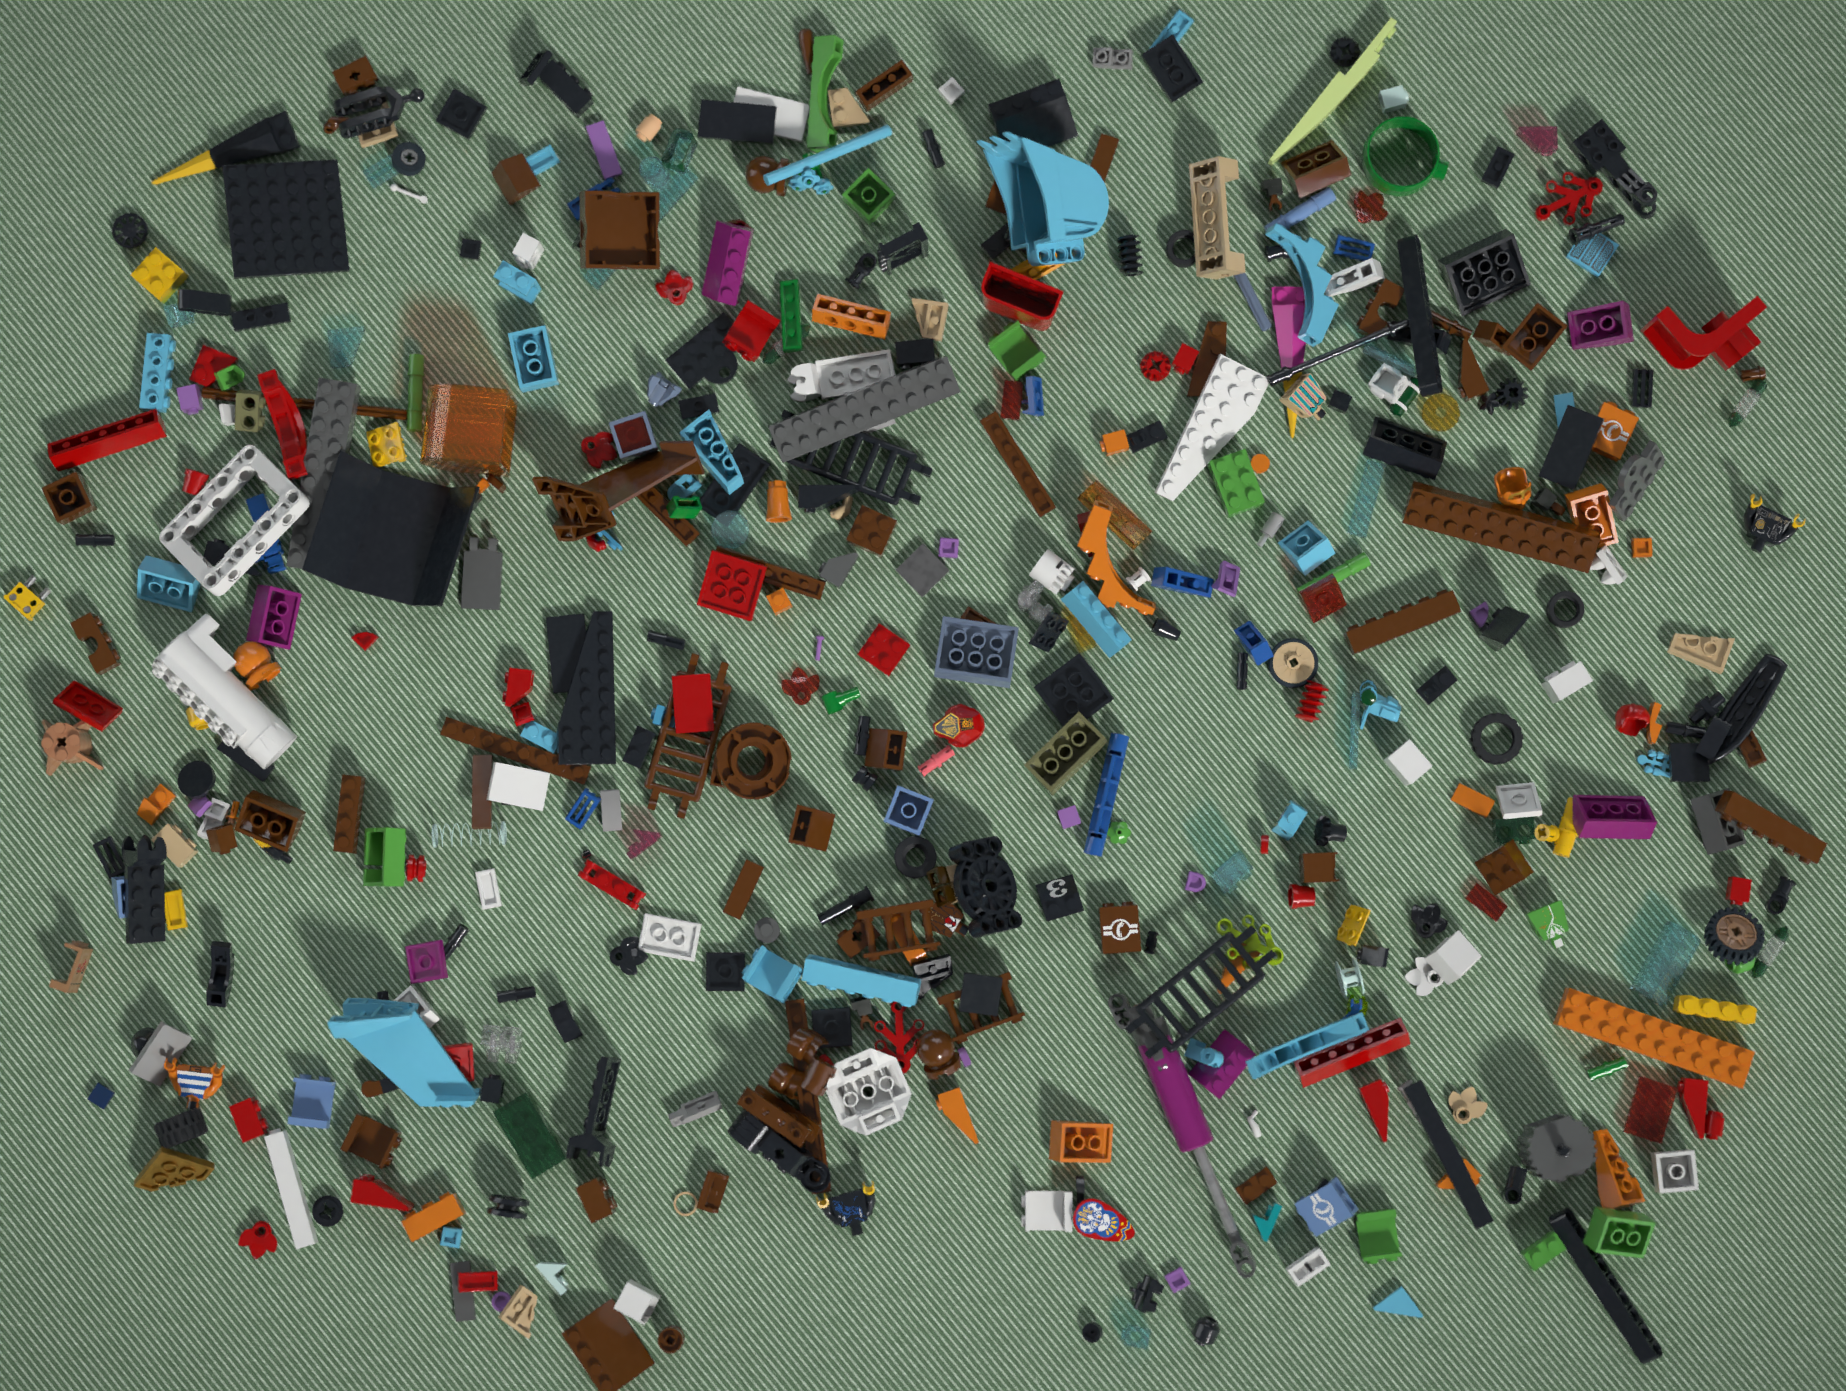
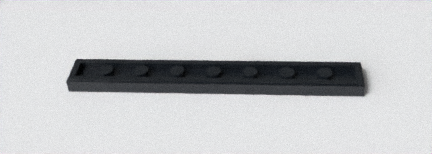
[1403,1080,1494,1230]

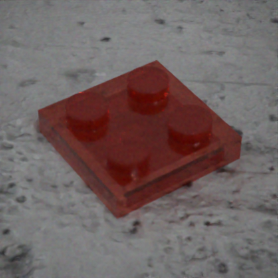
[1299,574,1347,623]

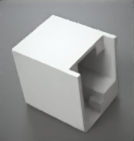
[1383,739,1432,786]
[1424,930,1482,985]
[614,1279,661,1325]

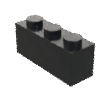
[538,59,594,118]

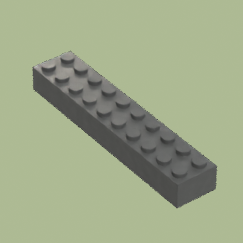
[768,355,961,463]
[286,378,361,569]

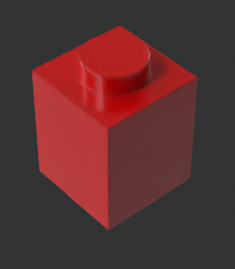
[1171,343,1199,375]
[1725,876,1752,906]

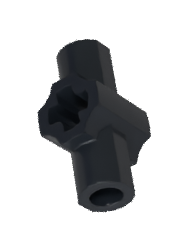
[1688,691,1726,725]

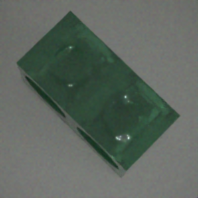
[1492,816,1536,846]

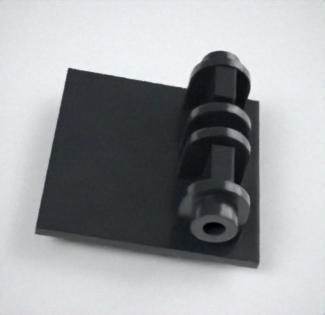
[1029,611,1069,652]

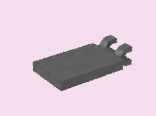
[461,537,503,610]

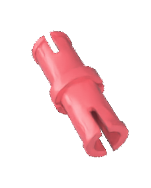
[917,745,955,777]

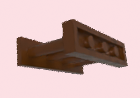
[856,899,941,961]
[937,972,1025,1044]
[737,1084,823,1147]

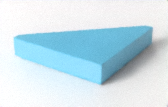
[1372,1286,1423,1318]

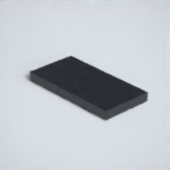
[698,99,777,145]
[1539,405,1604,490]
[700,443,771,527]
[546,613,586,694]

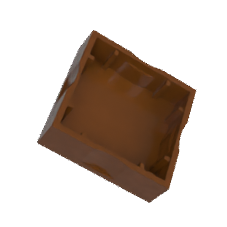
[579,190,660,270]

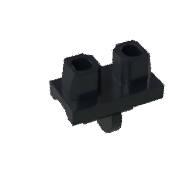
[1129,1275,1164,1314]

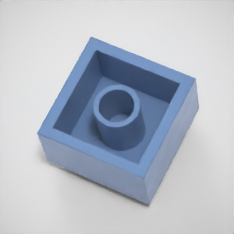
[884,786,934,836]

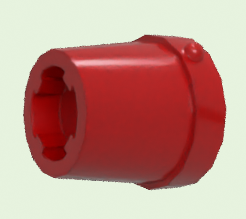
[182,468,210,495]
[1288,884,1315,909]

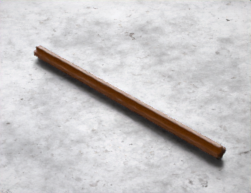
[201,387,407,420]

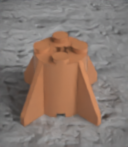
[41,719,104,776]

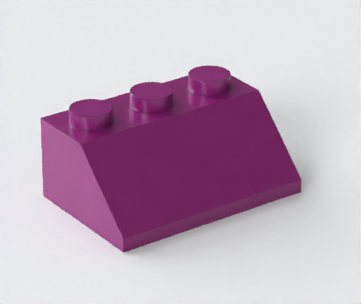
[246,585,302,650]
[1188,1029,1256,1099]

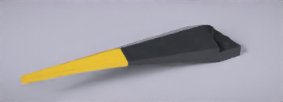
[151,111,301,185]

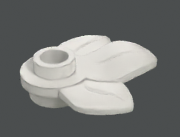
[1405,957,1444,996]

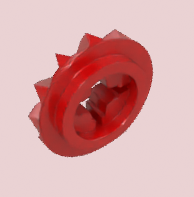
[1140,351,1171,381]

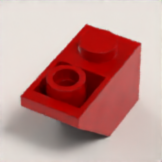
[502,668,534,708]

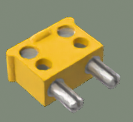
[4,575,51,621]

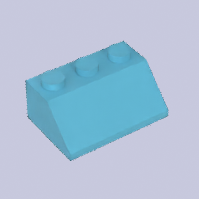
[137,555,201,612]

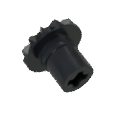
[1314,816,1347,847]

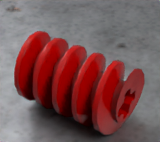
[1295,680,1329,723]

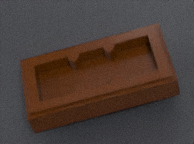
[1738,730,1767,769]

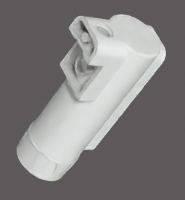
[152,614,297,770]

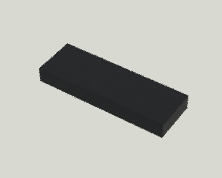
[217,741,275,782]

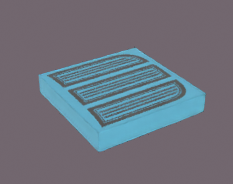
[1566,233,1619,277]

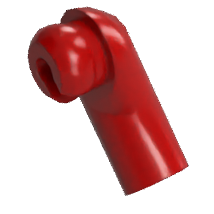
[586,534,606,552]

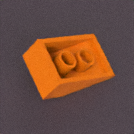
[1564,483,1619,549]
[1049,1120,1113,1163]

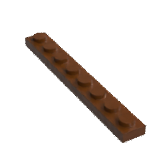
[440,717,592,785]

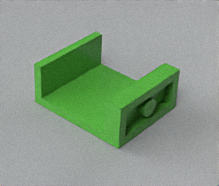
[988,321,1046,382]
[1355,1208,1402,1264]

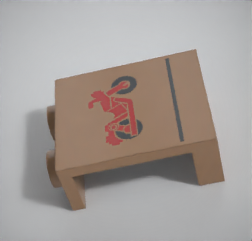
[49,940,93,993]

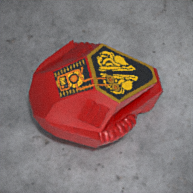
[933,704,985,748]

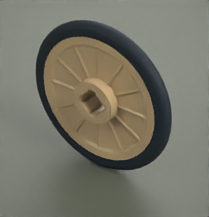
[1268,638,1318,688]

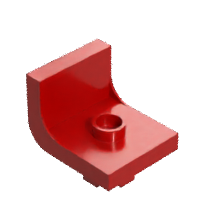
[1640,296,1767,371]

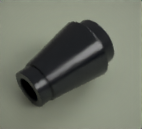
[1151,618,1181,641]

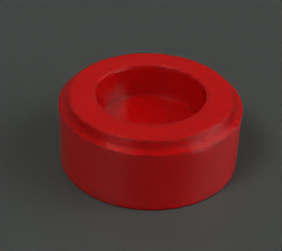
[1260,835,1269,854]

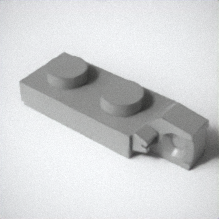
[668,1091,723,1127]

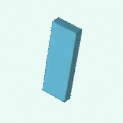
[1148,9,1194,50]

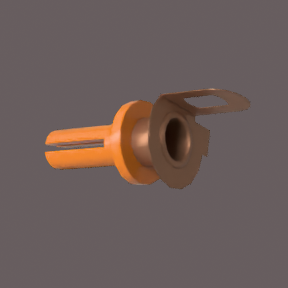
[223,801,240,832]

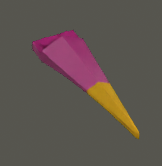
[1271,287,1306,438]

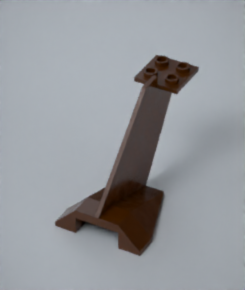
[532,441,705,541]

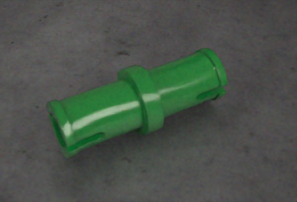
[1587,1056,1628,1082]

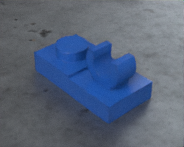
[1022,376,1044,417]

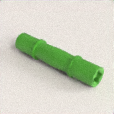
[406,354,425,432]
[1296,552,1371,602]

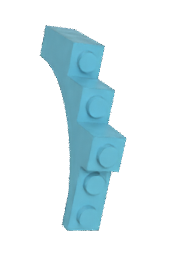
[1265,223,1339,347]
[1245,1012,1369,1080]

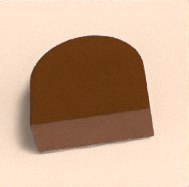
[486,475,506,494]

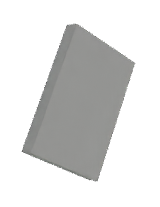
[129,1021,192,1086]

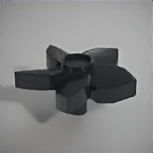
[1479,392,1501,415]

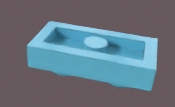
[520,721,557,754]

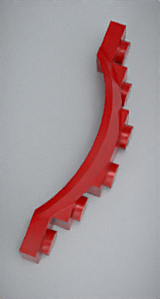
[257,369,308,480]

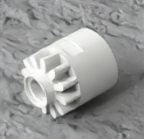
[1029,549,1075,594]

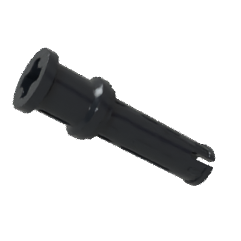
[1569,213,1625,245]
[817,885,874,926]

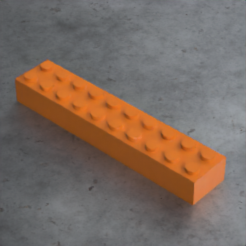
[1553,988,1755,1089]

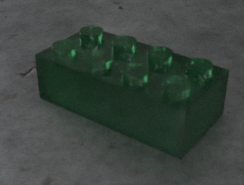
[492,1091,567,1179]

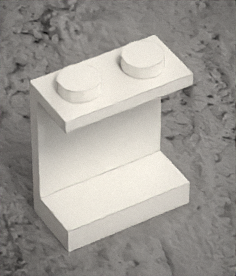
[1021,1191,1072,1232]

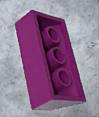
[701,220,754,306]
[1573,795,1657,839]

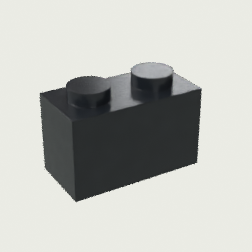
[895,338,935,370]
[622,726,657,770]

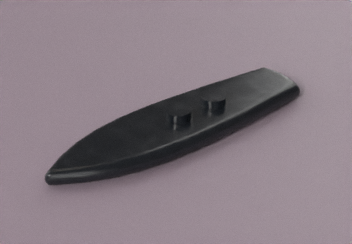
[1708,654,1788,765]

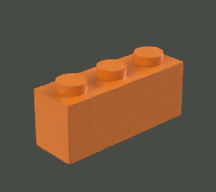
[401,1192,466,1242]

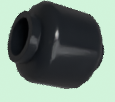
[1191,1316,1220,1346]

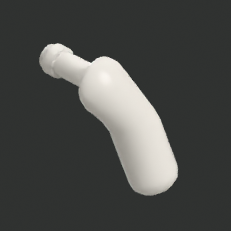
[1247,1110,1261,1138]

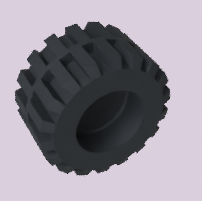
[154,1108,208,1148]

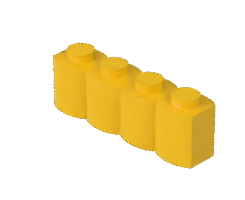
[1673,995,1757,1024]

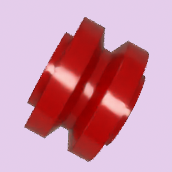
[406,854,426,882]

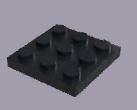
[1034,653,1114,727]

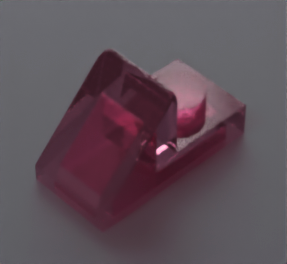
[626,829,663,860]

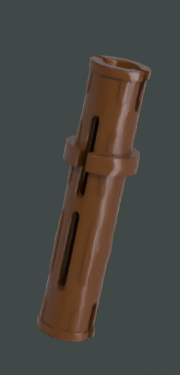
[1431,310,1473,340]

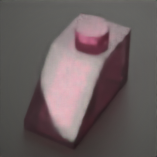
[1516,126,1558,156]

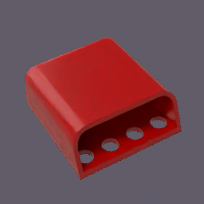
[981,262,1064,331]

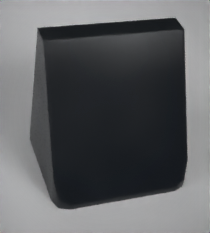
[1327,390,1352,414]

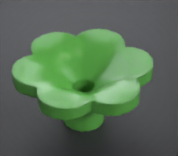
[1107,821,1131,844]

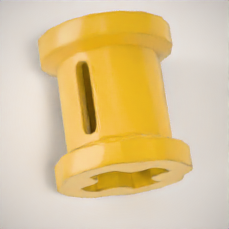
[1534,824,1560,842]

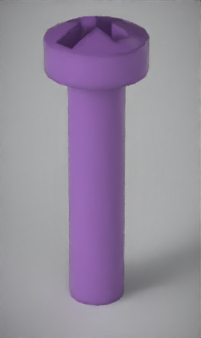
[815,635,824,661]

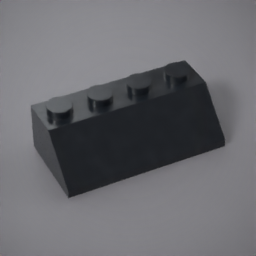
[1363,416,1447,480]

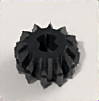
[1495,378,1528,410]

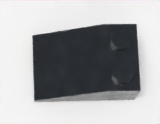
[1478,606,1530,652]

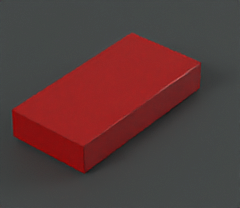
[458,1271,498,1293]

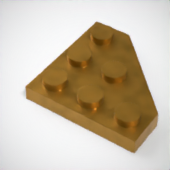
[134,1146,214,1192]

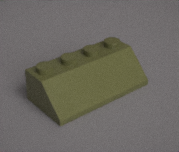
[1024,712,1107,796]

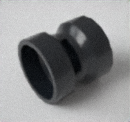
[852,766,878,792]

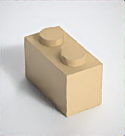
[151,824,199,868]

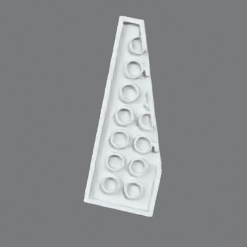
[1154,354,1269,501]

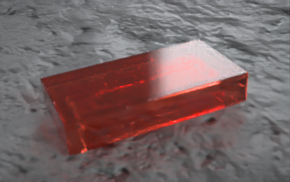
[1464,883,1508,922]

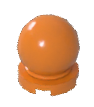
[233,641,282,691]

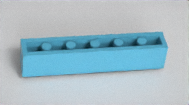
[802,954,922,1007]

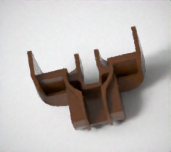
[768,1028,837,1100]

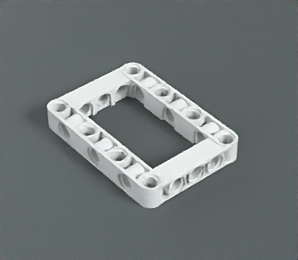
[159,445,310,596]

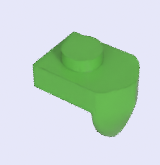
[214,365,245,391]

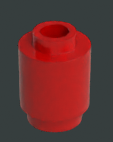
[1704,1111,1725,1140]

